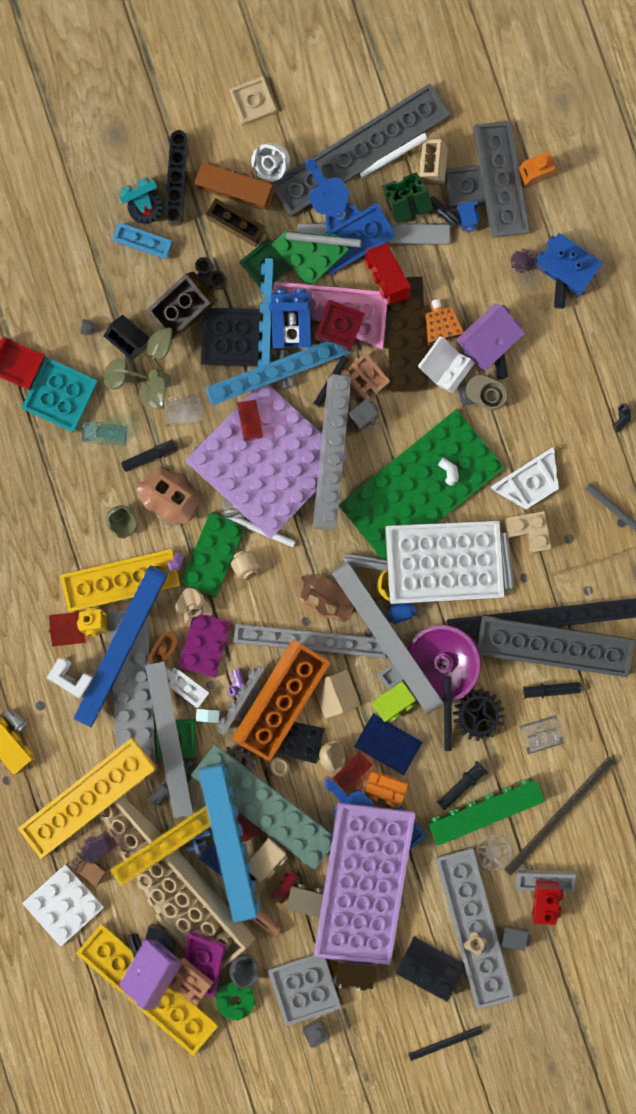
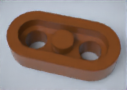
[148,632,178,664]

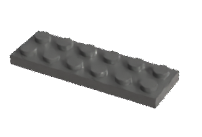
[473,121,529,238]

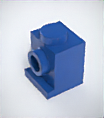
[457,201,480,233]

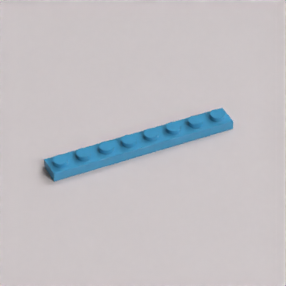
[205,341,353,406]

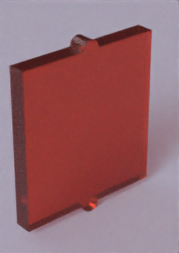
[49,612,86,647]

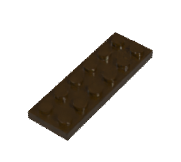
[386,276,429,393]

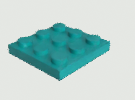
[21,357,98,433]

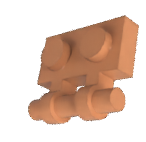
[341,353,390,401]
[170,958,214,1006]

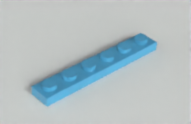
[258,258,274,367]

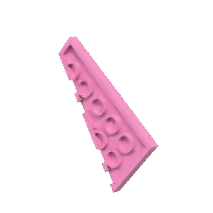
[273,282,387,350]

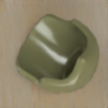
[106,505,138,539]

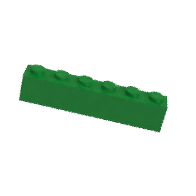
[428,777,545,846]

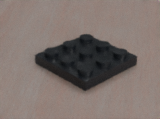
[201,308,260,367]

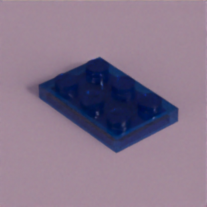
[354,713,423,776]

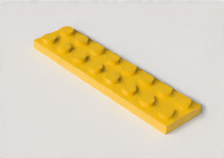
[18,737,157,859]
[76,923,219,1056]

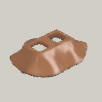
[137,467,201,524]
[299,574,355,623]

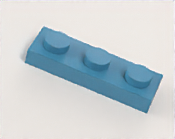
[112,222,173,260]

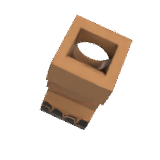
[68,852,108,887]

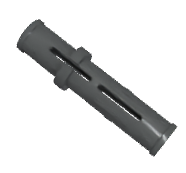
[147,759,197,807]

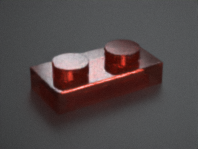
[236,400,263,441]
[332,751,373,792]

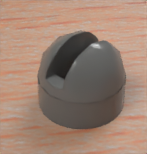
[80,319,95,335]

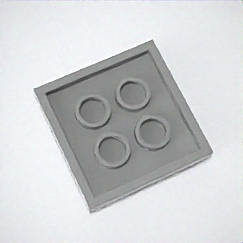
[268,954,341,1026]

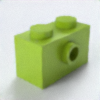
[371,680,417,722]

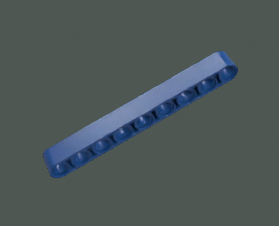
[74,565,168,728]

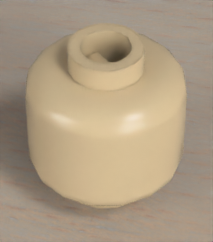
[231,551,259,581]

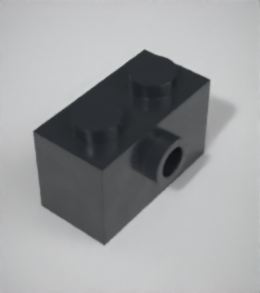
[103,314,150,361]

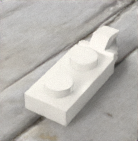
[165,666,209,708]

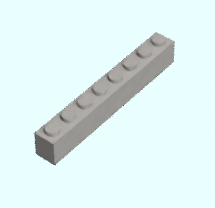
[313,374,351,531]

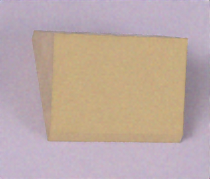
[314,670,361,719]

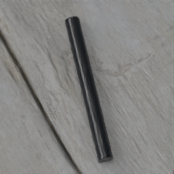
[444,676,452,751]
[408,1026,483,1061]

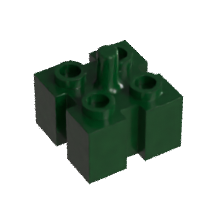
[381,172,433,223]

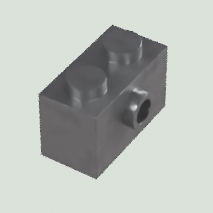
[348,399,379,433]

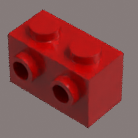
[532,880,564,925]

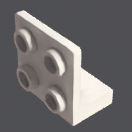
[418,336,475,393]

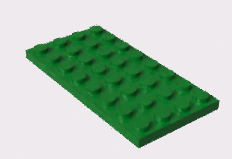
[339,409,505,560]

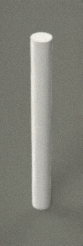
[360,132,428,178]
[223,511,296,547]

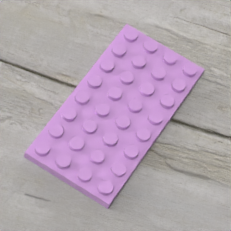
[314,802,415,965]

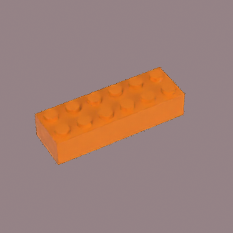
[232,639,331,762]

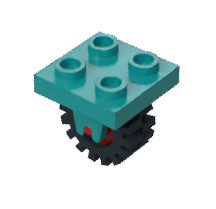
[118,176,162,224]

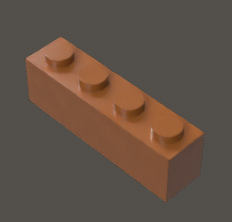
[194,162,275,212]

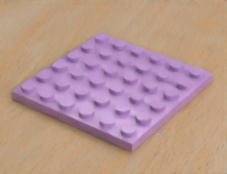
[185,385,348,540]

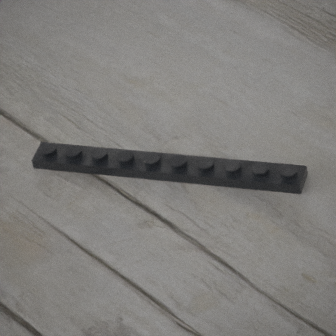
[446,598,636,636]

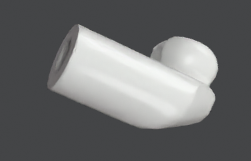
[438,457,459,486]

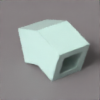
[196,709,220,723]

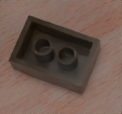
[146,271,218,339]

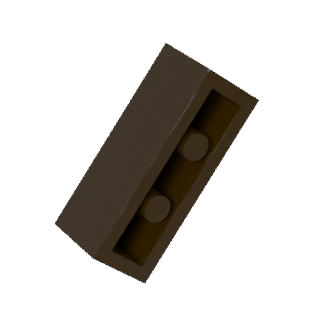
[206,198,266,247]

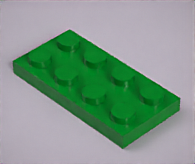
[180,513,245,597]

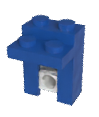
[269,289,313,348]

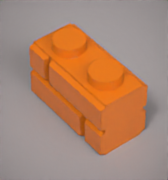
[364,770,408,807]

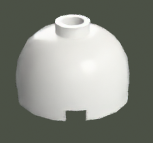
[251,142,290,182]

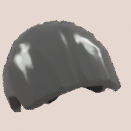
[229,954,259,988]

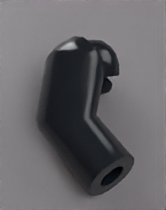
[612,403,631,433]

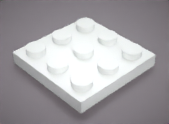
[22,864,105,947]

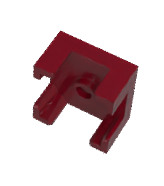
[315,300,365,353]

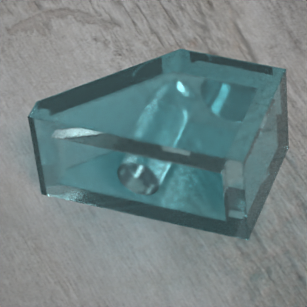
[82,422,127,445]

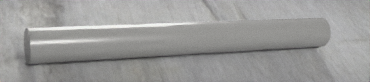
[286,232,362,247]

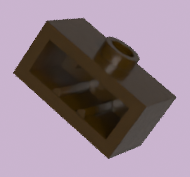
[332,959,377,991]

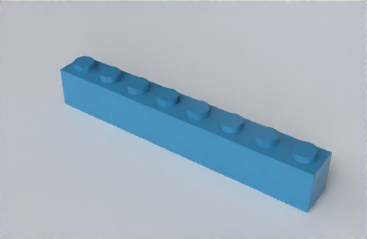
[199,763,260,923]

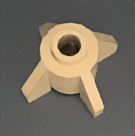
[175,588,213,624]

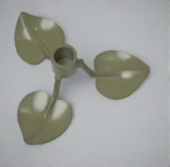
[103,328,172,409]

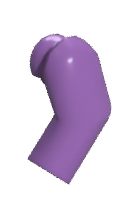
[168,553,185,571]
[228,668,245,697]

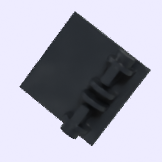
[279,722,324,764]

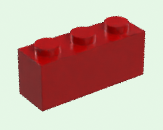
[364,243,411,305]

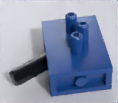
[535,233,603,309]

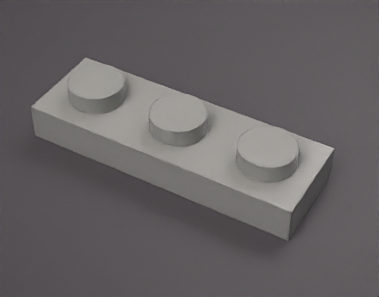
[516,870,576,892]

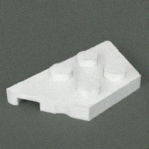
[490,447,559,510]

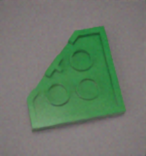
[272,230,351,285]

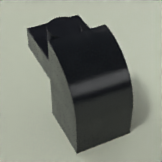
[144,924,175,954]

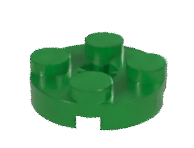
[216,981,255,1021]

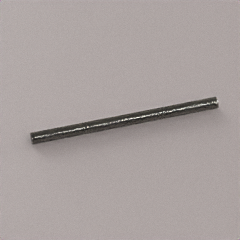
[504,756,616,875]

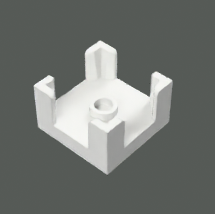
[46,658,94,698]

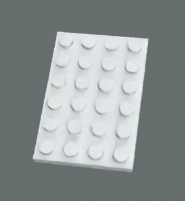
[386,521,504,604]

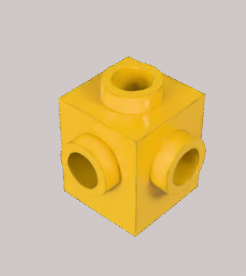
[77,608,108,637]

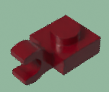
[271,870,298,904]

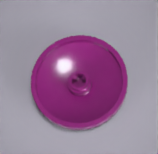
[407,625,482,702]

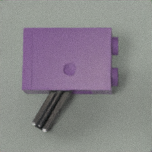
[456,303,525,379]
[119,933,182,1010]

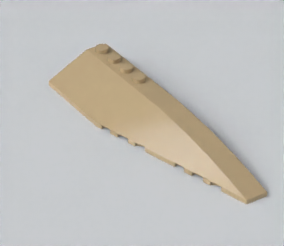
[98,796,255,970]

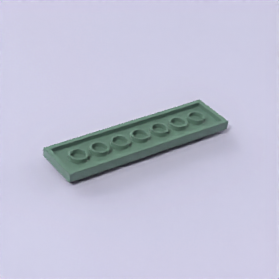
[191,744,333,870]

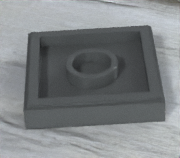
[445,166,486,208]

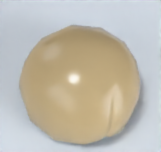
[319,741,345,772]

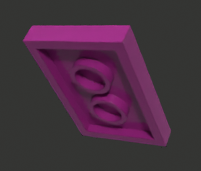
[178,614,231,677]
[184,931,226,998]

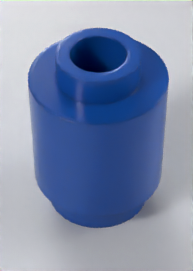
[386,603,416,624]

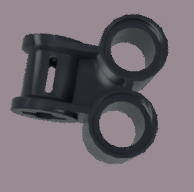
[195,257,228,290]

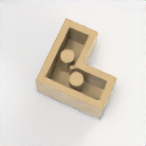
[504,511,551,554]

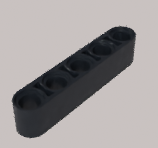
[165,130,189,226]

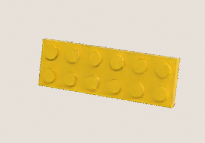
[60,549,181,613]

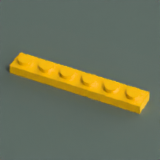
[110,806,211,887]

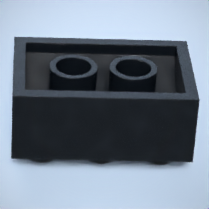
[395,936,464,1003]

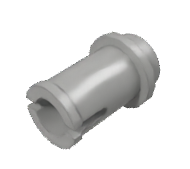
[3,708,28,733]

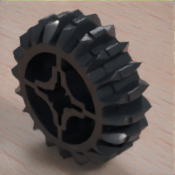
[453,689,505,741]

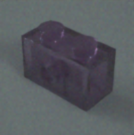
[80,832,115,865]

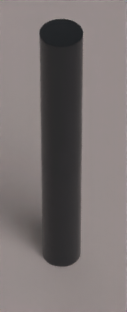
[313,355,349,407]

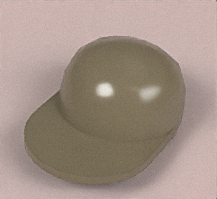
[466,375,507,411]

